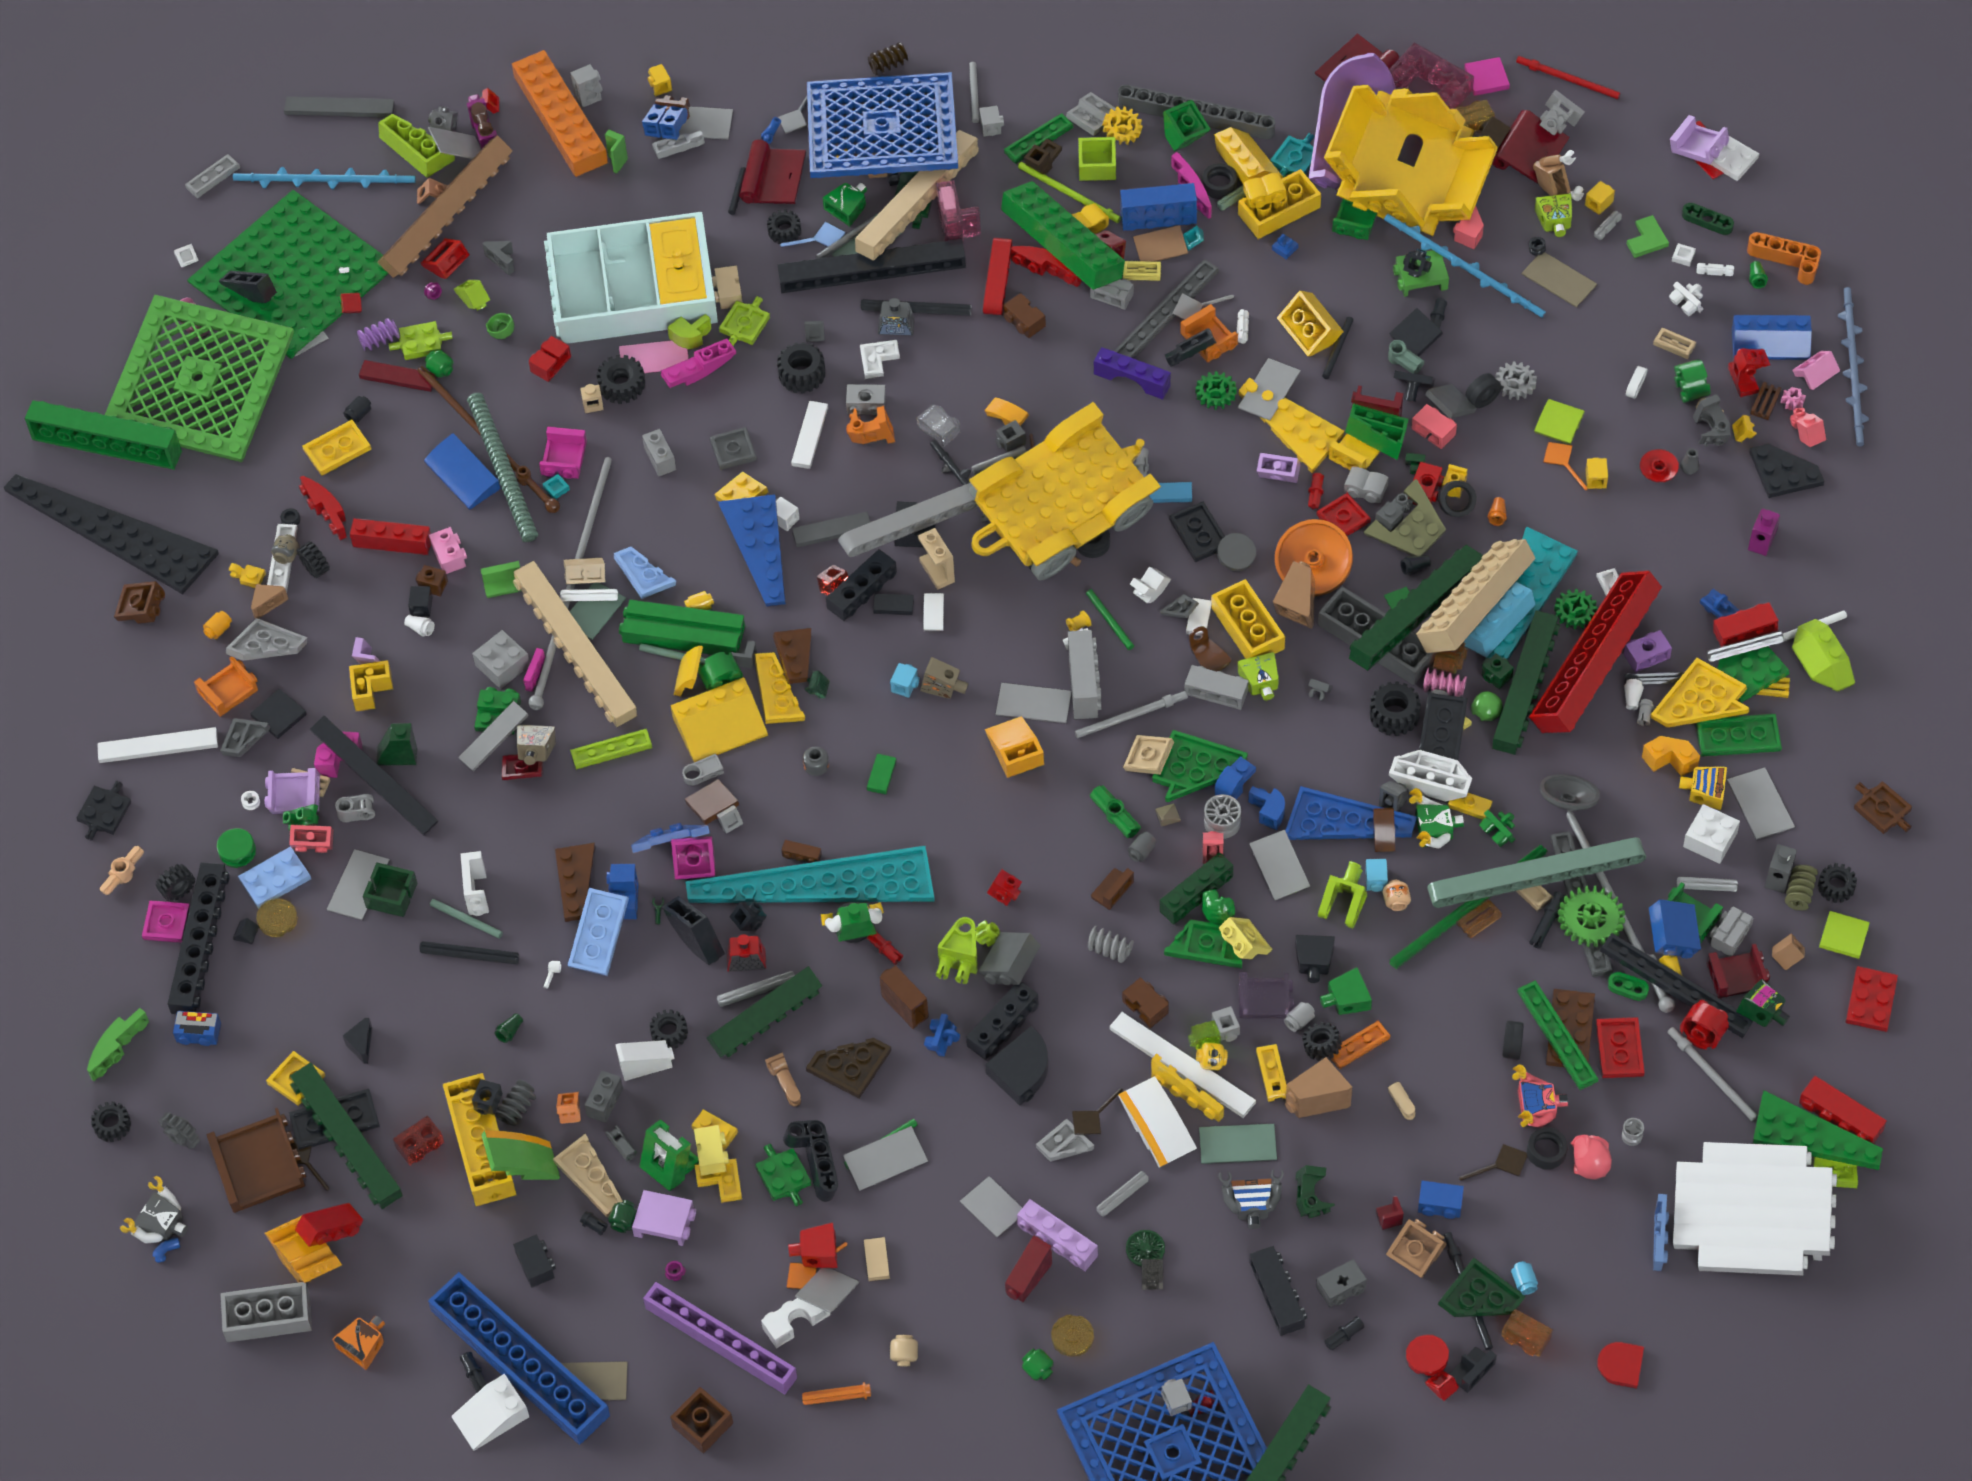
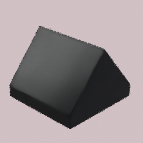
[233,918,259,944]

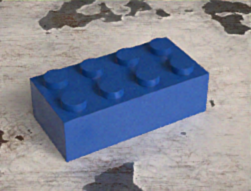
[1120,183,1197,231]

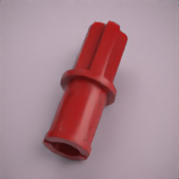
[1308,473,1324,510]
[867,931,903,965]

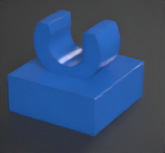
[1272,234,1298,259]

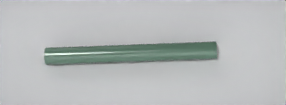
[639,643,707,666]
[430,899,503,939]

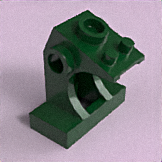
[1295,1165,1335,1219]

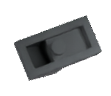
[483,241,515,275]

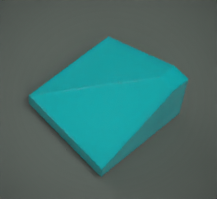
[1183,225,1204,250]

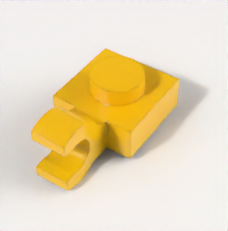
[229,563,266,588]

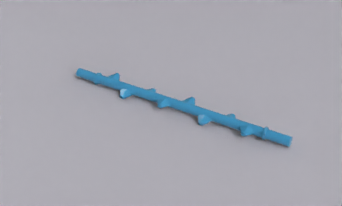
[233,167,416,189]
[1384,214,1546,318]

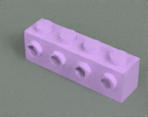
[1017,1199,1098,1271]

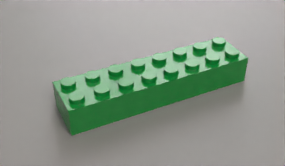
[1001,181,1125,290]
[25,400,182,470]

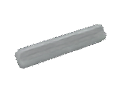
[1677,877,1738,892]
[1097,1171,1148,1217]

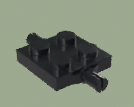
[76,781,131,841]

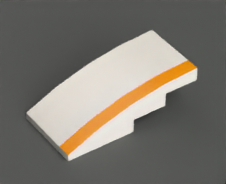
[1118,1076,1197,1168]

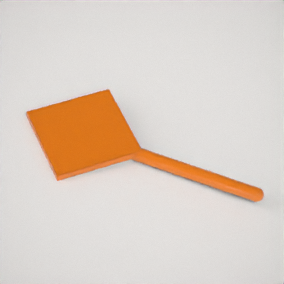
[1543,442,1588,490]
[787,1242,847,1289]

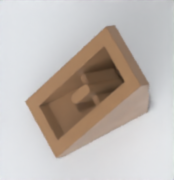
[251,584,288,619]

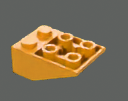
[985,716,1044,778]

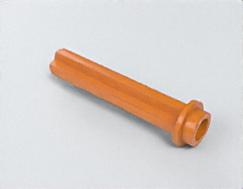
[802,1382,871,1405]

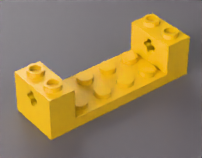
[443,1073,517,1206]

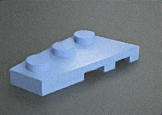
[614,547,676,599]

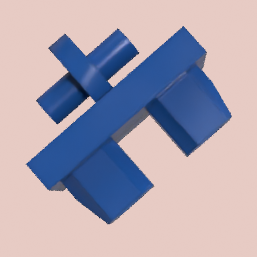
[1700,588,1740,618]
[924,1014,960,1057]

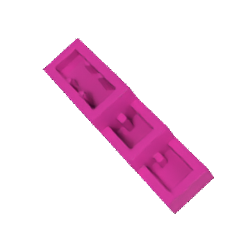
[1171,152,1212,219]

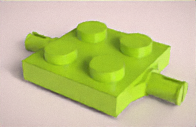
[719,296,770,347]
[388,321,453,360]

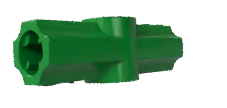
[1090,785,1141,838]

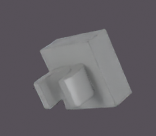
[716,805,743,834]

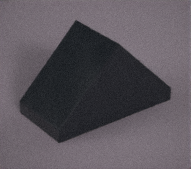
[343,1018,372,1064]

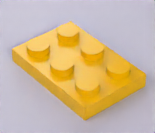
[302,420,372,476]

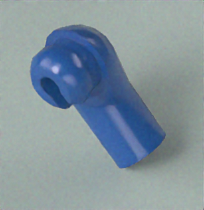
[761,117,781,144]
[153,1238,181,1263]

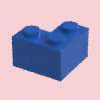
[607,864,639,919]

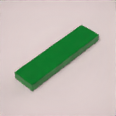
[1004,113,1073,164]

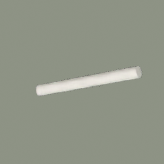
[1777,611,1847,644]

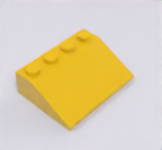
[671,677,768,762]

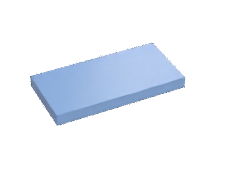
[568,888,629,976]

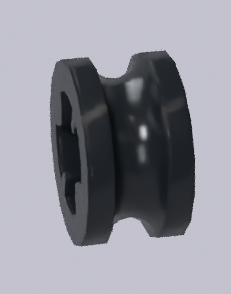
[1529,237,1546,255]

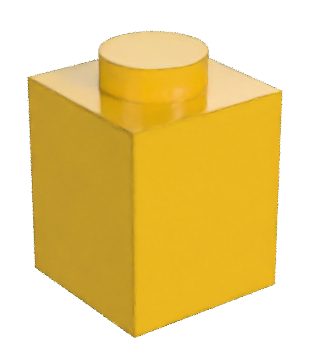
[1585,181,1615,215]
[1586,458,1608,489]

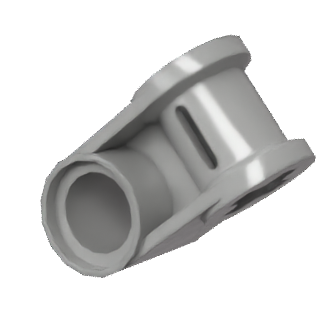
[335,794,375,822]

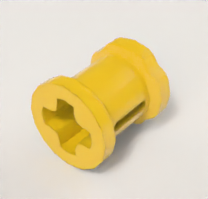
[1066,610,1092,631]

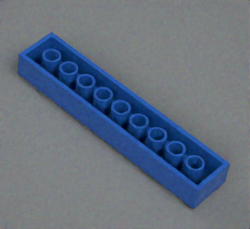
[428,1272,610,1445]

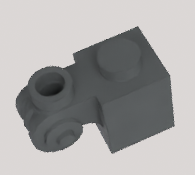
[1376,493,1413,532]

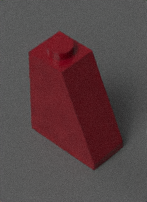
[1005,1235,1052,1302]

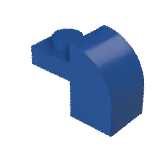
[1215,756,1256,799]
[1249,786,1285,831]

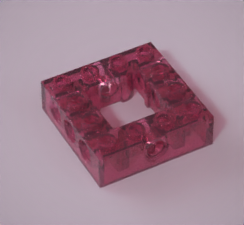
[1389,42,1474,109]

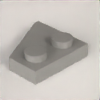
[1036,1119,1094,1162]

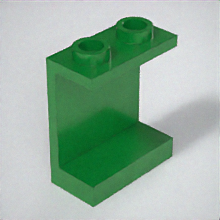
[1668,882,1723,944]

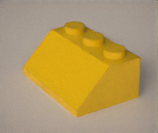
[1277,291,1344,357]

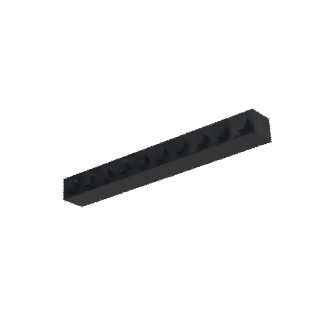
[777,239,966,293]

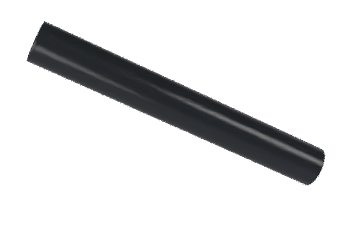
[728,167,746,215]

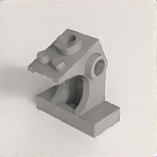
[1540,90,1585,135]

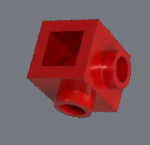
[987,869,1022,906]

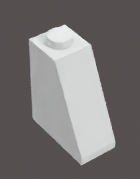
[615,1040,675,1081]

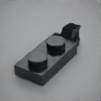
[1165,328,1216,367]

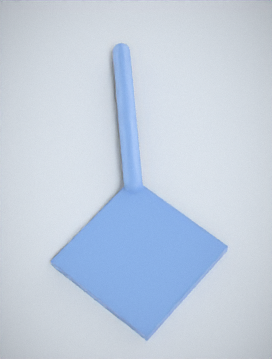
[780,222,845,247]

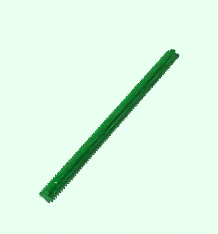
[1389,845,1548,969]

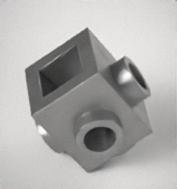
[428,106,458,131]

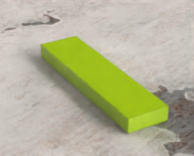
[570,728,652,769]

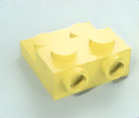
[1219,917,1272,959]

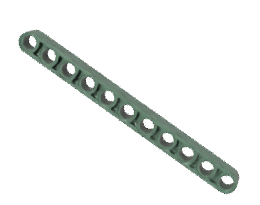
[1427,837,1646,908]

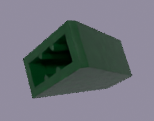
[376,723,417,766]

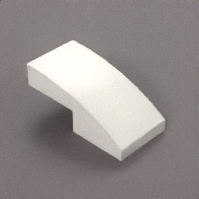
[924,593,944,631]

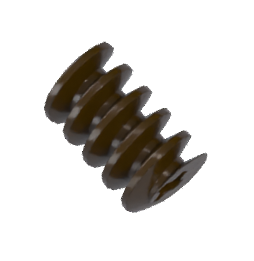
[868,42,908,76]

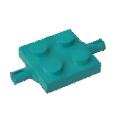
[1270,133,1315,178]

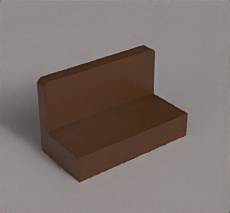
[1091,868,1134,910]

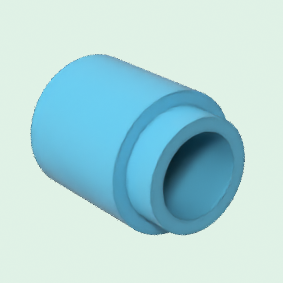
[1511,1261,1538,1295]

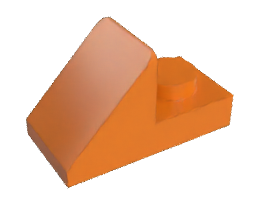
[556,1092,581,1124]

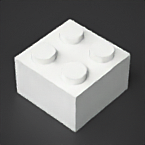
[1683,804,1740,864]

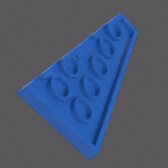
[718,494,786,606]

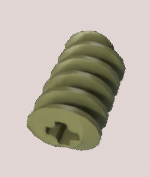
[1785,865,1818,911]

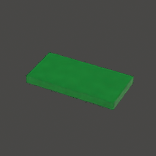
[1696,714,1782,757]

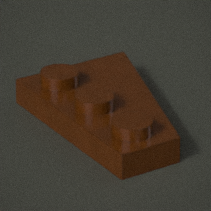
[773,628,812,684]

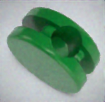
[217,828,256,868]

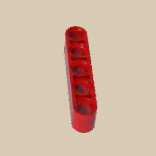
[983,238,1013,315]

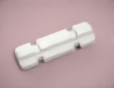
[1697,263,1734,276]
[1237,309,1249,344]

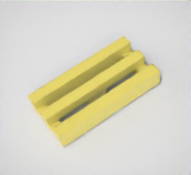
[1123,261,1161,281]

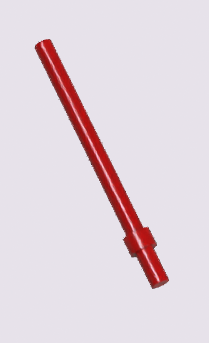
[1516,56,1620,99]

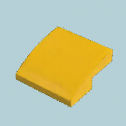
[673,646,703,697]

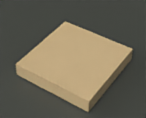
[1123,735,1174,774]

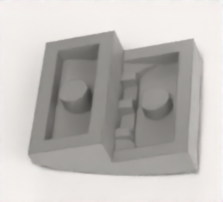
[1066,92,1116,136]

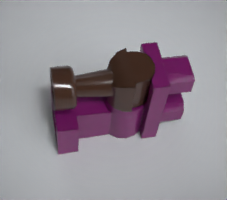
[467,94,497,149]

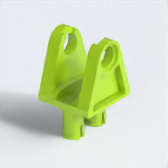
[1318,861,1367,929]
[935,917,978,984]

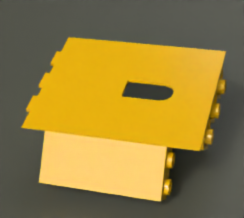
[1324,85,1498,236]

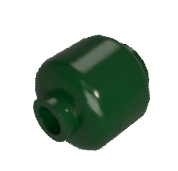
[608,1200,637,1233]

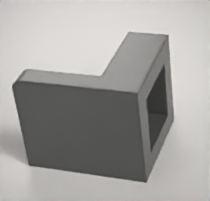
[731,641,757,668]

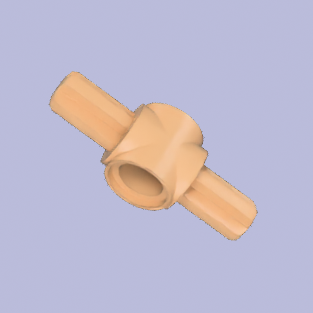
[100,846,144,895]

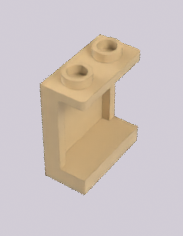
[918,528,955,590]

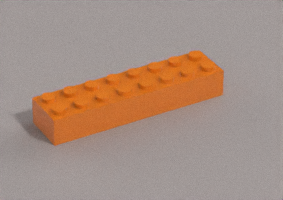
[512,50,608,177]

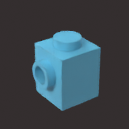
[890,663,920,698]

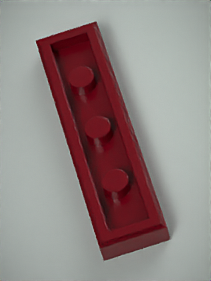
[359,360,437,392]

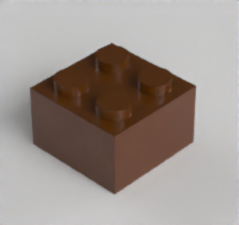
[670,1387,733,1454]

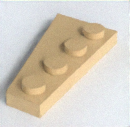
[553,1134,623,1218]

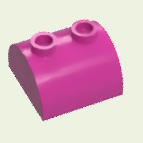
[671,836,715,880]

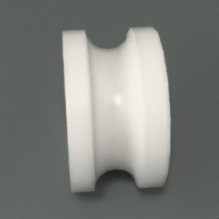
[241,791,260,810]

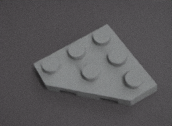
[226,618,308,661]

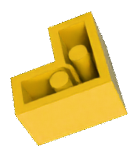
[349,660,393,711]

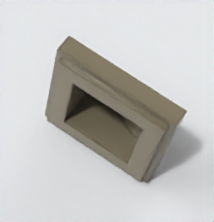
[1155,803,1181,826]

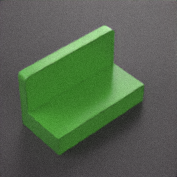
[605,129,628,174]
[481,561,522,598]

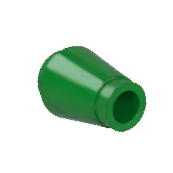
[1749,261,1768,289]

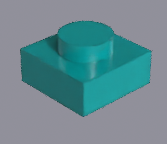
[543,474,570,499]

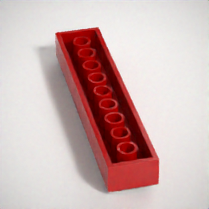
[1529,571,1662,733]

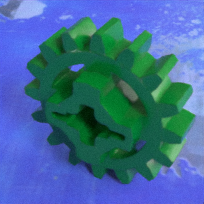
[1195,371,1237,410]
[1554,589,1598,629]

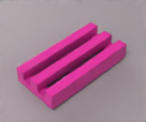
[523,648,545,692]

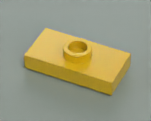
[1448,793,1493,820]

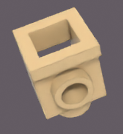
[580,384,604,413]

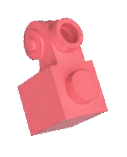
[1790,408,1826,447]

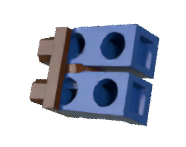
[642,95,690,140]

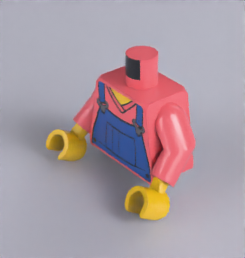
[1512,1064,1568,1128]

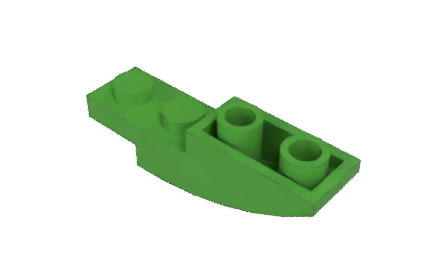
[87,1008,149,1081]

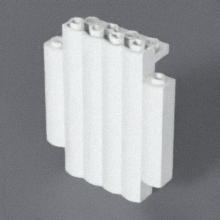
[1673,1142,1837,1275]

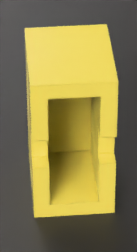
[694,1125,729,1176]

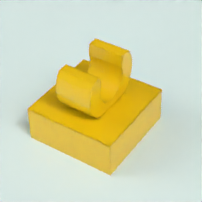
[1732,415,1757,442]

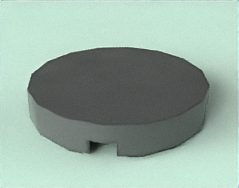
[1217,533,1256,571]

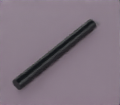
[1322,317,1353,379]

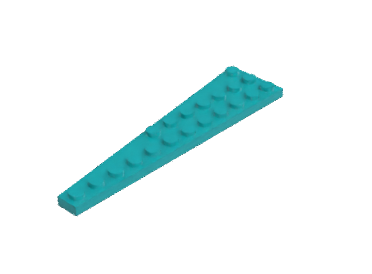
[686,846,935,903]

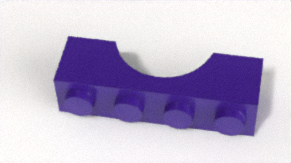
[1094,347,1171,400]

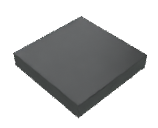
[1425,384,1477,419]
[710,427,757,470]

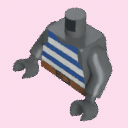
[1218,1169,1284,1229]

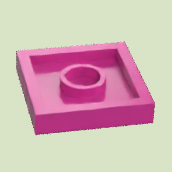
[1464,57,1510,96]
[142,901,190,943]

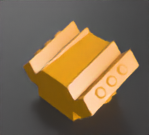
[265,1216,342,1283]

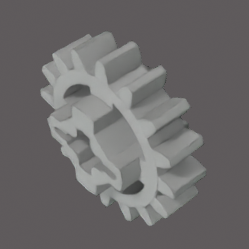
[1496,361,1537,400]

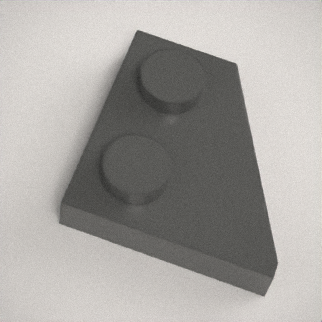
[220,718,270,758]

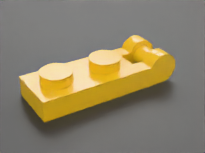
[1256,1044,1287,1102]

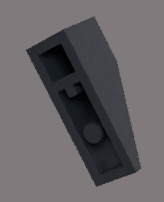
[219,270,277,303]

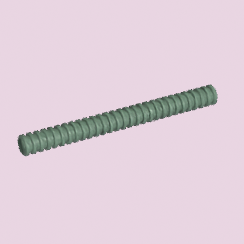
[467,393,538,542]

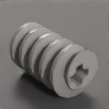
[1088,925,1134,963]

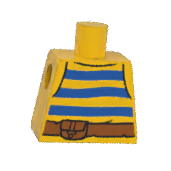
[1679,767,1727,810]

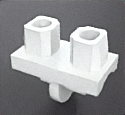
[1669,282,1703,316]

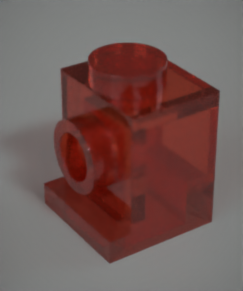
[817,565,849,596]

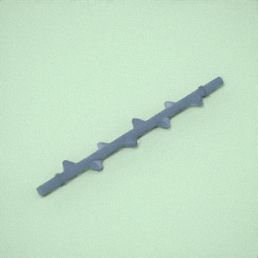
[1838,287,1869,446]

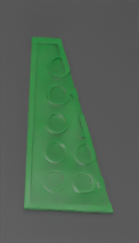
[1752,1090,1883,1170]

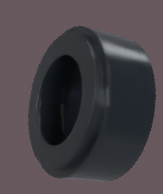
[280,508,301,525]

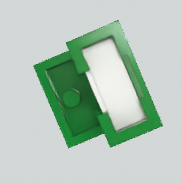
[640,1119,699,1191]

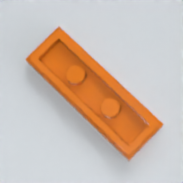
[1331,1020,1391,1069]

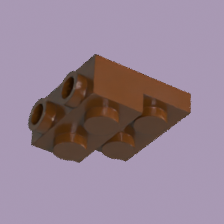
[114,581,165,624]

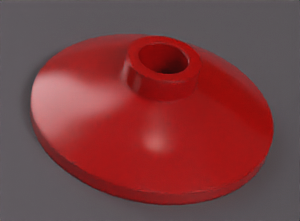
[1640,449,1679,482]

